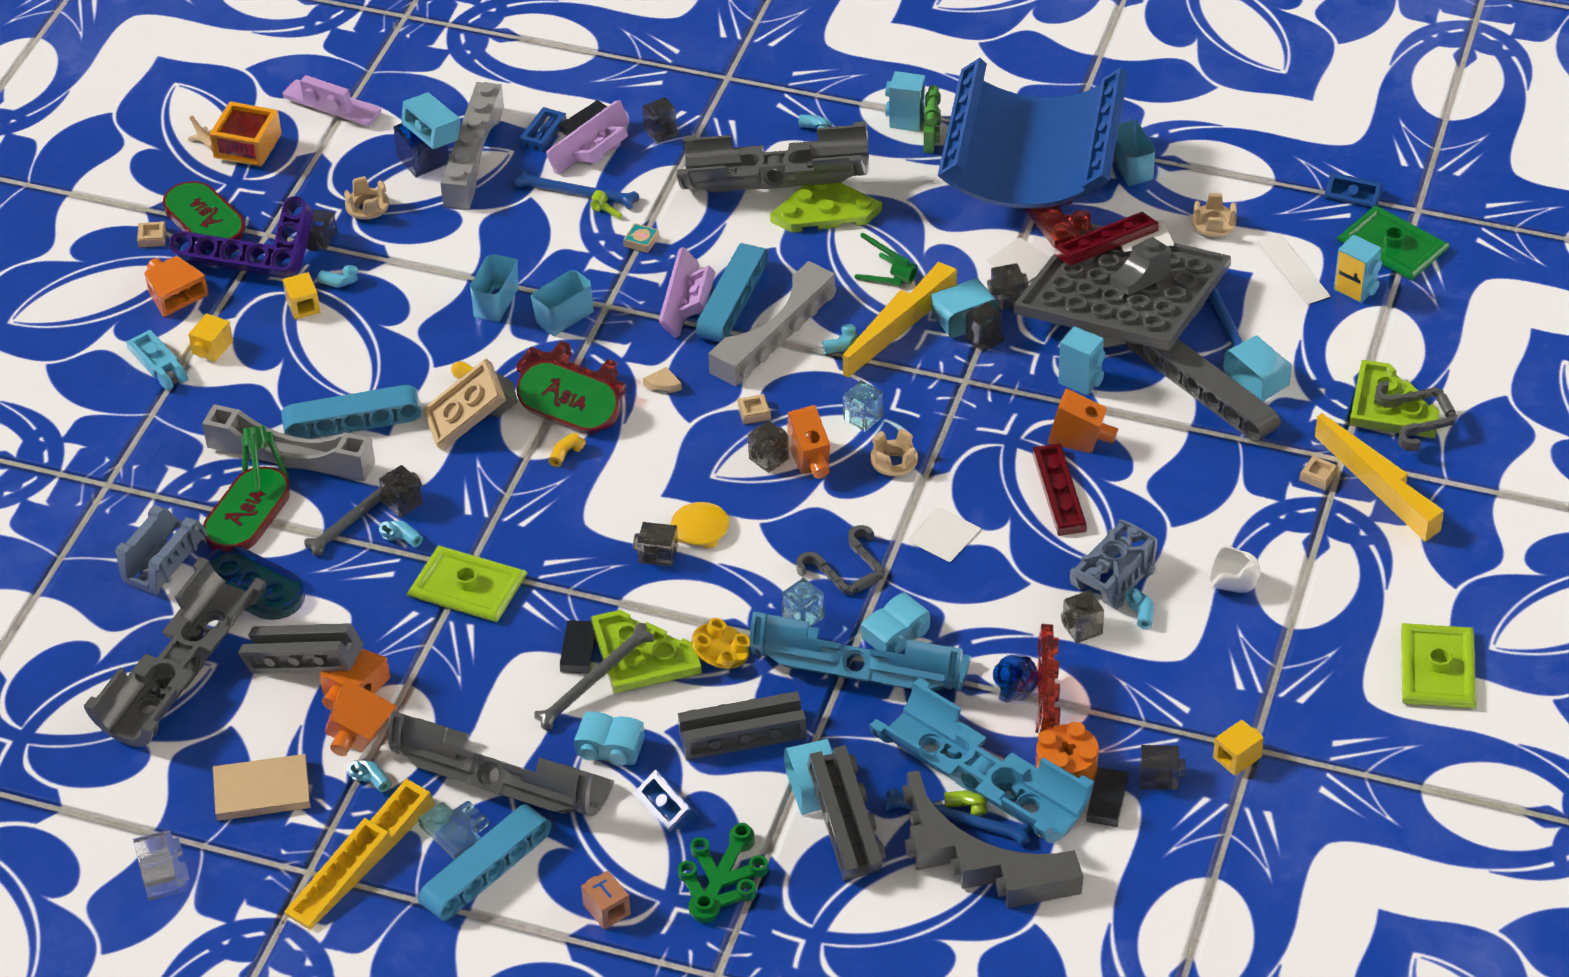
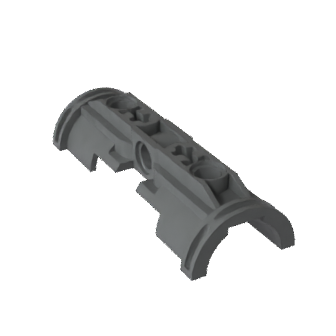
[676,121,869,192]
[84,557,266,747]
[388,711,615,816]

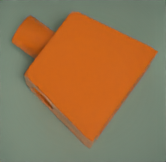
[144,256,208,317]
[1047,388,1119,453]
[786,405,830,479]
[320,649,390,710]
[325,678,396,756]

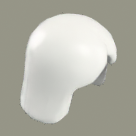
[1209,544,1260,593]

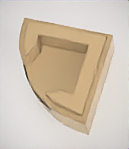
[643,367,682,393]

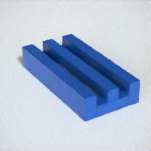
[520,107,567,152]

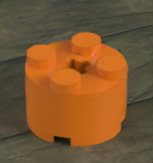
[1035,722,1099,781]

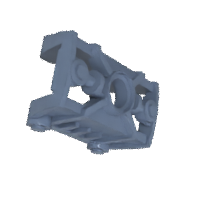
[115,505,208,595]
[1069,519,1157,610]

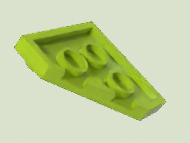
[770,182,882,233]
[1349,359,1440,439]
[591,610,702,694]

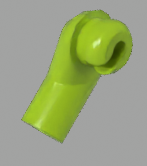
[944,790,988,816]

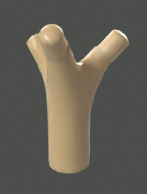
[188,115,212,151]

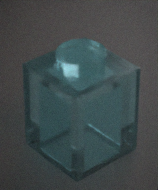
[843,380,883,432]
[782,577,825,627]

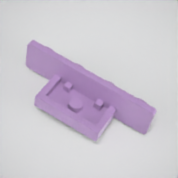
[283,75,382,126]
[546,101,629,174]
[659,247,716,338]

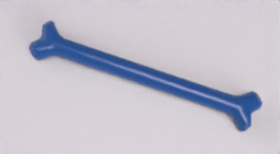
[513,170,640,210]
[1208,287,1243,347]
[884,788,1032,846]

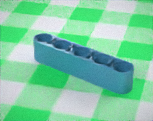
[696,243,768,342]
[281,385,422,439]
[418,804,552,921]

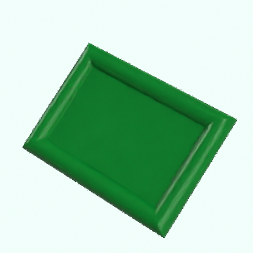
[1337,205,1450,281]

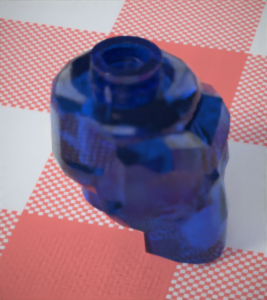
[993,655,1039,703]

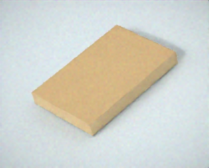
[423,359,506,451]
[213,754,311,821]

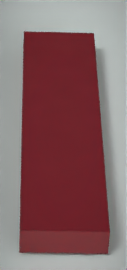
[1054,211,1159,266]
[1033,443,1087,536]

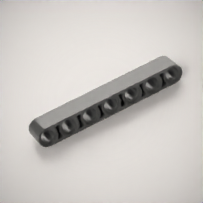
[1124,339,1281,442]

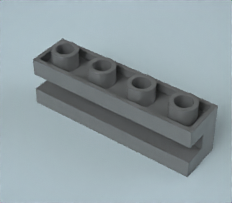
[238,623,364,673]
[677,691,806,760]
[807,745,886,881]

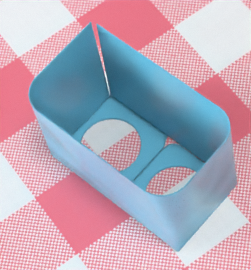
[1113,119,1155,186]
[470,254,519,322]
[531,270,594,336]
[931,278,998,338]
[1223,335,1292,402]
[784,739,832,815]

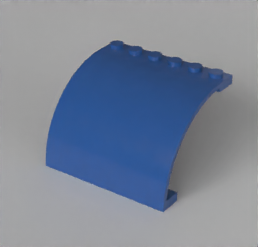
[938,58,1128,208]

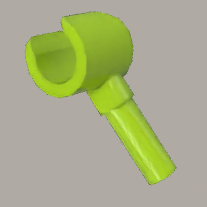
[591,190,622,219]

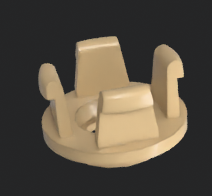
[344,176,389,220]
[1192,193,1237,237]
[871,429,918,476]

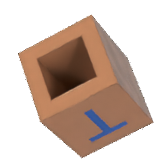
[581,870,631,930]

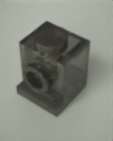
[643,97,679,144]
[306,209,337,251]
[966,302,1004,352]

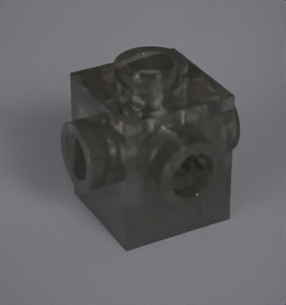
[987,263,1029,310]
[748,420,789,473]
[379,465,423,518]

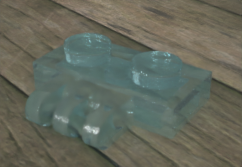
[418,801,490,860]

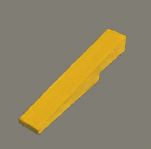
[842,262,957,378]
[1315,413,1444,542]
[284,778,435,930]

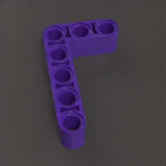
[169,196,313,278]

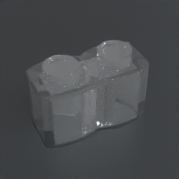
[133,830,190,901]

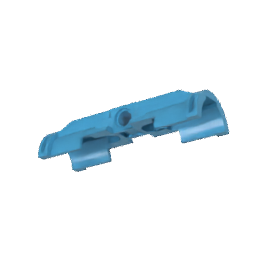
[750,611,971,691]
[869,677,1094,843]

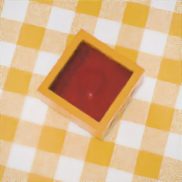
[209,101,282,167]

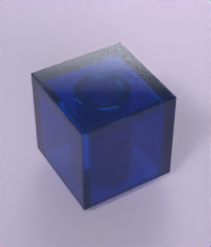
[393,123,449,178]

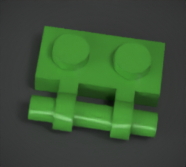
[924,85,941,153]

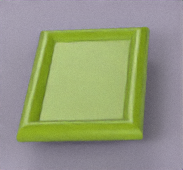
[407,545,528,623]
[1401,623,1477,708]

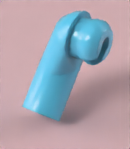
[799,114,833,129]
[317,265,358,288]
[822,324,858,354]
[379,521,423,548]
[1125,588,1154,629]
[347,760,392,793]

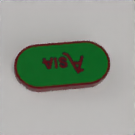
[163,181,245,249]
[516,360,621,434]
[203,466,290,554]

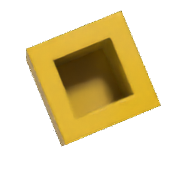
[282,272,321,320]
[188,313,233,362]
[1213,719,1264,776]

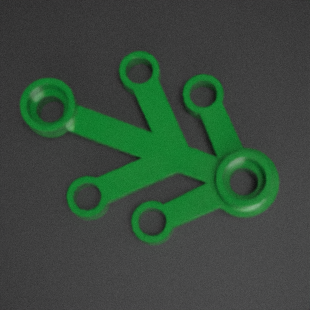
[678,823,768,923]

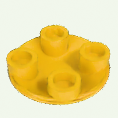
[671,502,729,549]
[691,617,750,669]

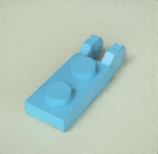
[126,330,188,391]

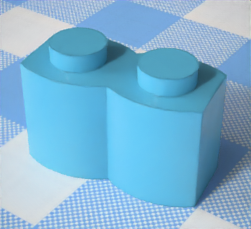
[861,592,930,653]
[574,712,645,766]

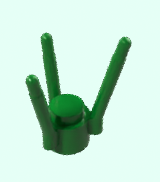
[854,233,918,287]
[241,425,289,492]

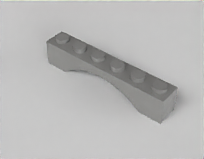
[440,82,504,209]
[708,261,836,387]
[202,404,375,481]

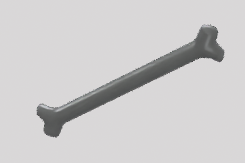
[304,466,415,556]
[534,623,654,730]

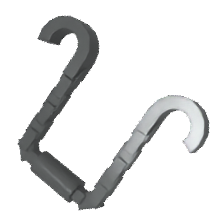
[1374,381,1458,451]
[796,525,884,595]

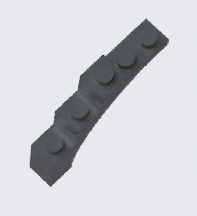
[902,770,1084,908]

